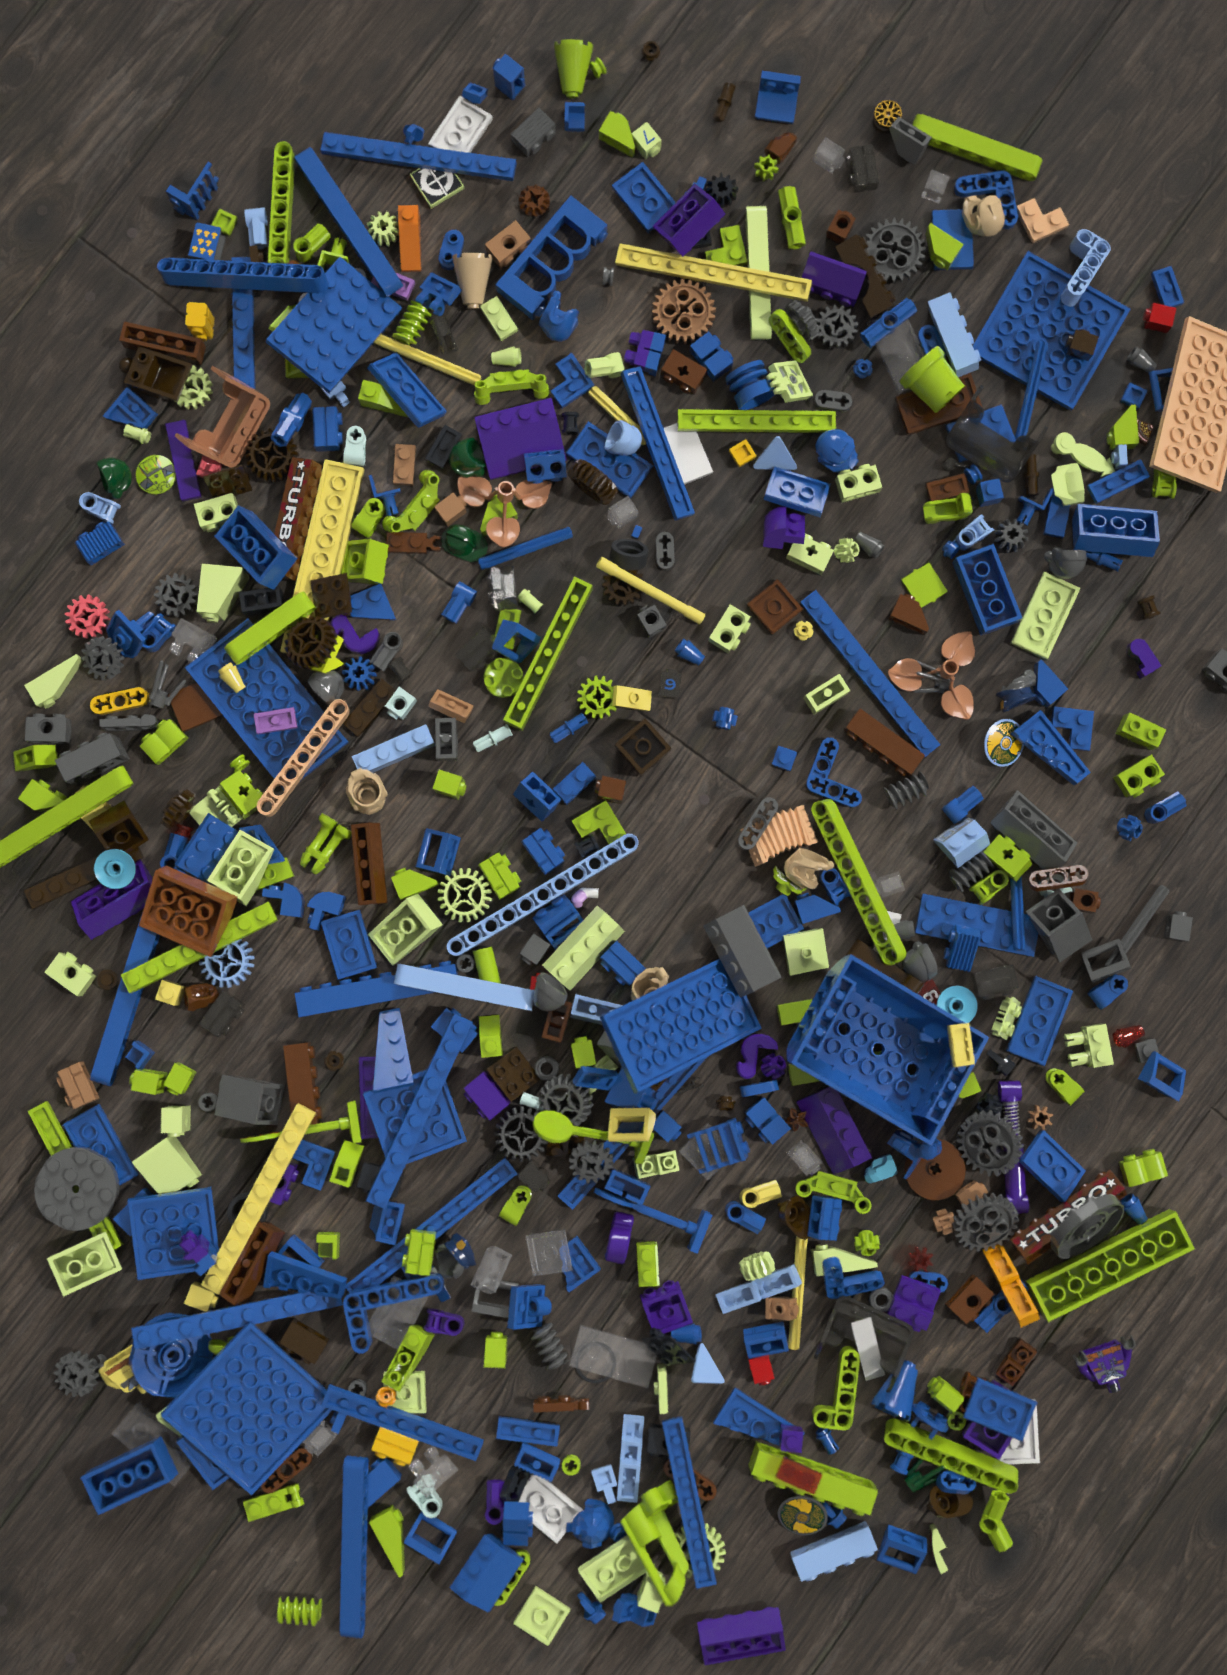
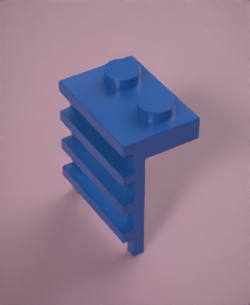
[166,162,219,220]
[532,894,583,950]
[687,1118,750,1174]

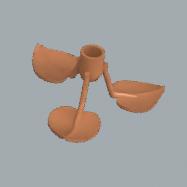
[458,477,552,548]
[888,632,975,720]

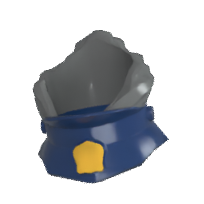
[995,669,1037,712]
[436,1233,477,1279]

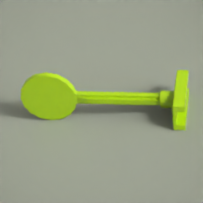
[240,1101,362,1143]
[533,1111,654,1164]

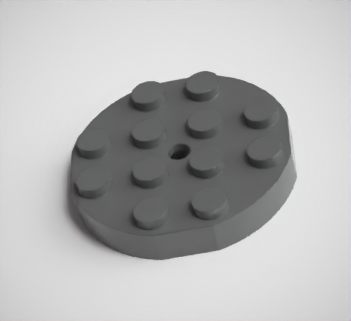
[34,1147,119,1231]
[1050,1194,1124,1259]

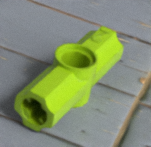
[778,186,806,250]

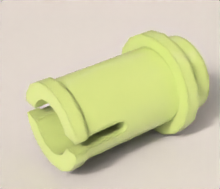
[124,424,151,444]
[517,589,543,614]

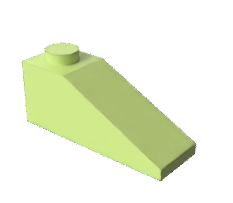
[24,654,83,709]
[811,1244,877,1276]

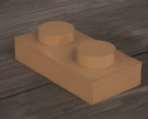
[393,444,416,486]
[428,689,474,723]

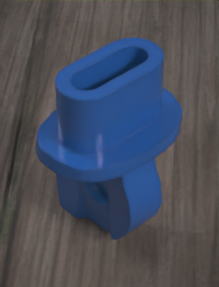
[403,124,424,144]
[819,1501,847,1529]
[577,1591,606,1624]

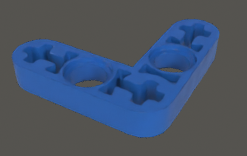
[954,171,1018,229]
[806,737,862,808]
[822,1257,885,1299]

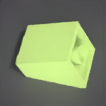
[197,564,249,623]
[132,1137,202,1194]

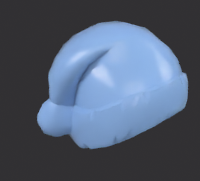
[604,420,642,456]

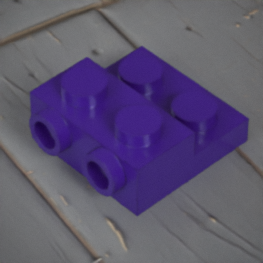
[887,1275,941,1332]
[640,1280,693,1334]

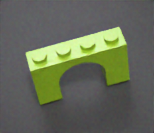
[776,999,820,1086]

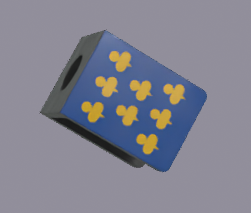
[188,223,226,260]

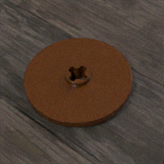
[904,1139,966,1200]

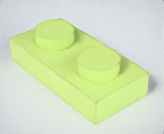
[480,296,518,341]

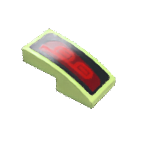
[929,1523,948,1574]

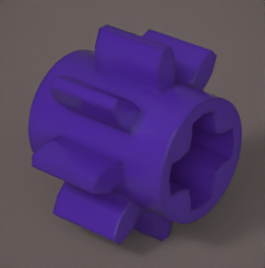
[761,1053,786,1080]

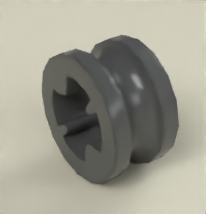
[603,267,614,286]
[456,954,475,973]
[199,1093,218,1111]
[348,1379,367,1396]

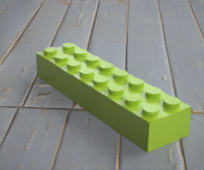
[1025,1209,1195,1322]

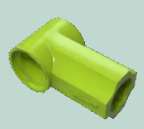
[293,223,331,263]

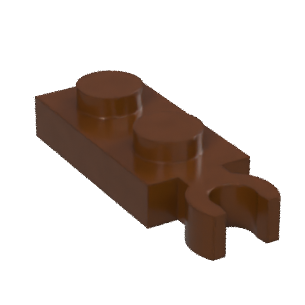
[387,532,441,554]
[533,1395,589,1412]

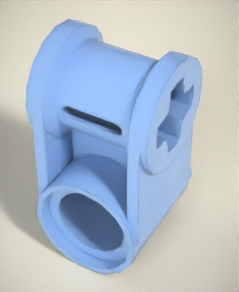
[79,492,121,524]
[955,514,994,550]

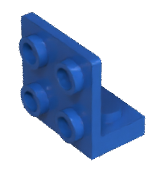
[755,71,801,124]

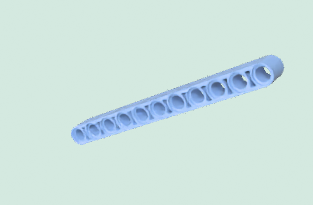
[447,834,639,956]

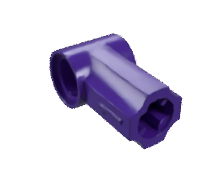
[485,1479,505,1525]

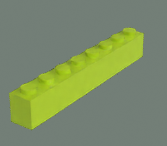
[503,576,593,731]

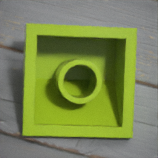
[341,539,389,585]

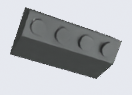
[990,790,1077,870]
[703,905,781,998]

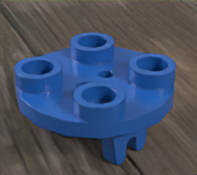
[911,1401,949,1440]

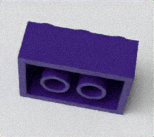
[961,1379,1012,1460]

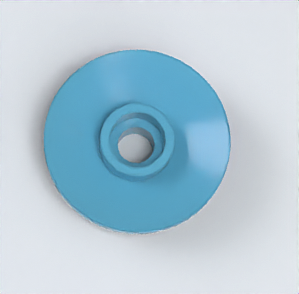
[94,849,136,889]
[937,986,977,1023]

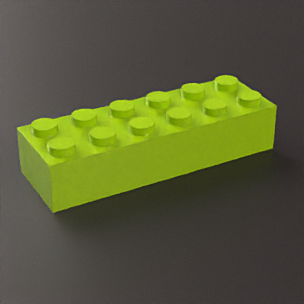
[748,1441,878,1516]

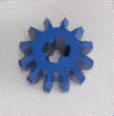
[342,656,377,691]

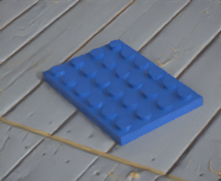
[266,257,402,394]

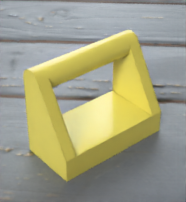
[608,1108,656,1142]

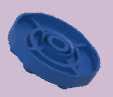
[129,1313,213,1398]

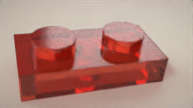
[775,1456,823,1495]

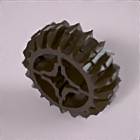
[245,428,299,483]
[568,459,618,505]
[284,615,338,670]

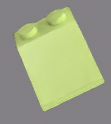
[207,830,274,906]
[368,894,443,966]
[47,1232,122,1297]

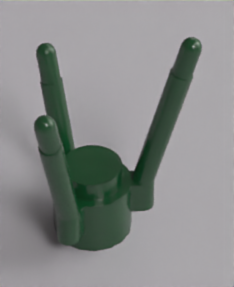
[904,1458,950,1493]

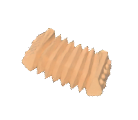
[740,805,818,867]

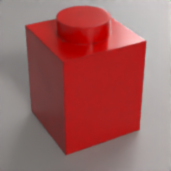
[1143,303,1176,333]
[747,1355,775,1386]

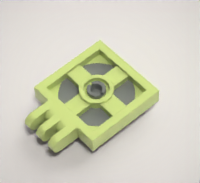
[766,360,813,403]

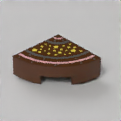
[1137,419,1154,445]

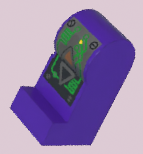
[1126,639,1162,679]

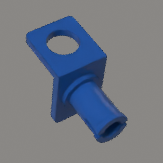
[369,475,401,516]
[1017,488,1054,526]

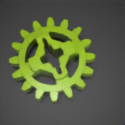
[577,676,617,720]

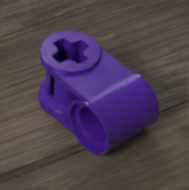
[423,1308,465,1336]

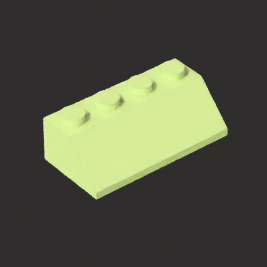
[543,906,625,990]

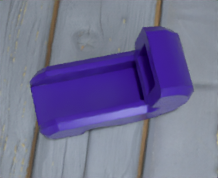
[331,615,380,655]
[736,1034,778,1079]
[604,1211,634,1264]

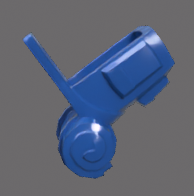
[887,1130,942,1179]

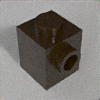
[1065,329,1099,361]

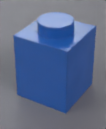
[976,478,1004,507]
[653,1110,682,1142]

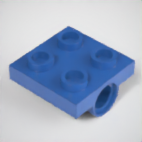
[508,1284,552,1329]

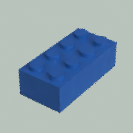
[1072,504,1160,557]
[215,505,298,590]
[952,544,1022,636]
[81,1436,179,1515]

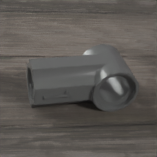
[370,632,403,672]

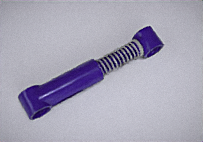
[998,1080,1029,1214]

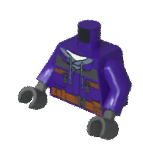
[1072,1335,1136,1393]

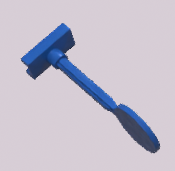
[594,1188,713,1254]

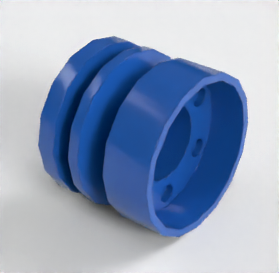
[725,360,775,410]

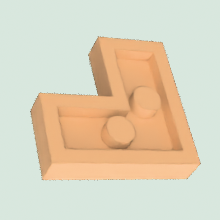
[1017,198,1069,243]

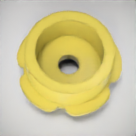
[794,621,813,641]

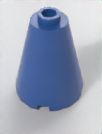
[871,1360,918,1422]

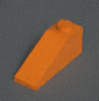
[398,205,421,272]

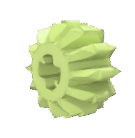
[367,212,399,247]
[739,1251,775,1281]

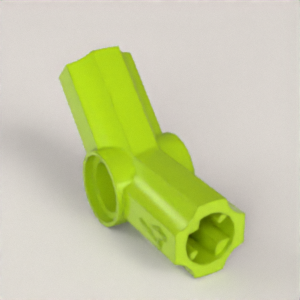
[979,1490,1013,1552]

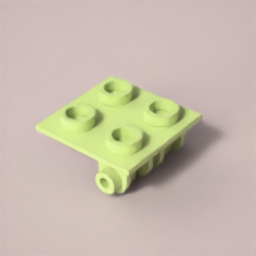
[190,787,243,827]
[991,997,1022,1040]

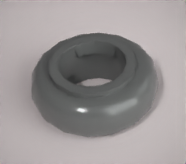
[534,1056,559,1081]
[869,1287,893,1313]

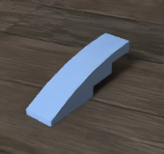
[617,1414,644,1503]

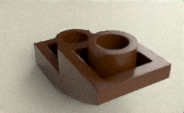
[996,1338,1037,1386]

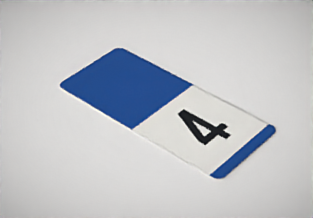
[429,1266,451,1302]

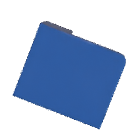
[565,102,585,132]
[126,1040,155,1069]

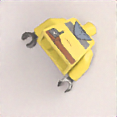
[92,1345,147,1394]

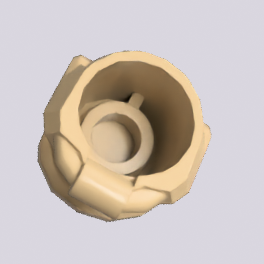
[962,195,1005,237]
[346,768,388,815]
[784,848,834,889]
[631,967,669,1001]

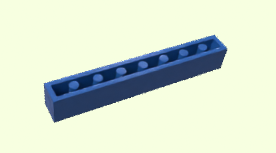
[295,961,458,1017]

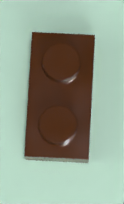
[925,473,970,501]

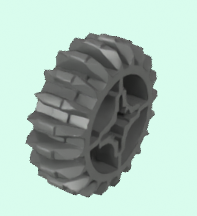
[539,1074,593,1126]
[494,1106,548,1162]

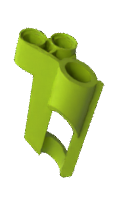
[620,1480,689,1606]

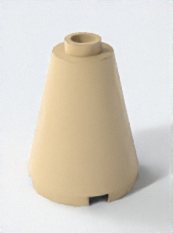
[452,253,492,309]

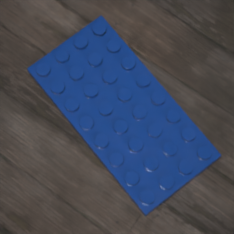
[185,618,349,790]
[599,959,761,1094]

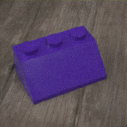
[652,184,725,257]
[802,251,867,307]

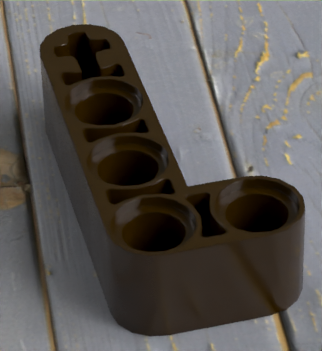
[845,939,924,994]

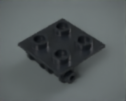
[642,1328,696,1365]

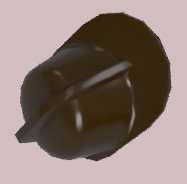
[777,1196,811,1240]
[926,1482,973,1518]

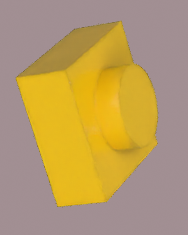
[729,439,756,468]

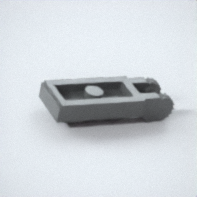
[100,714,159,732]

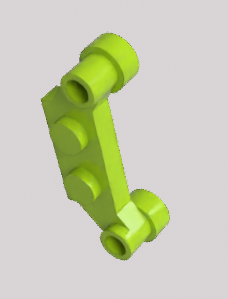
[474,370,549,405]
[382,470,440,533]
[795,1170,871,1214]

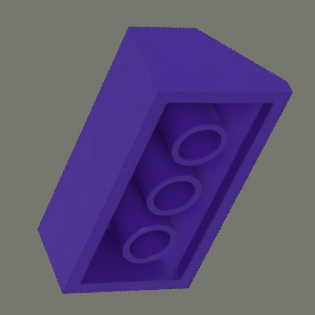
[71,860,152,940]
[796,1085,872,1174]
[697,1607,786,1665]

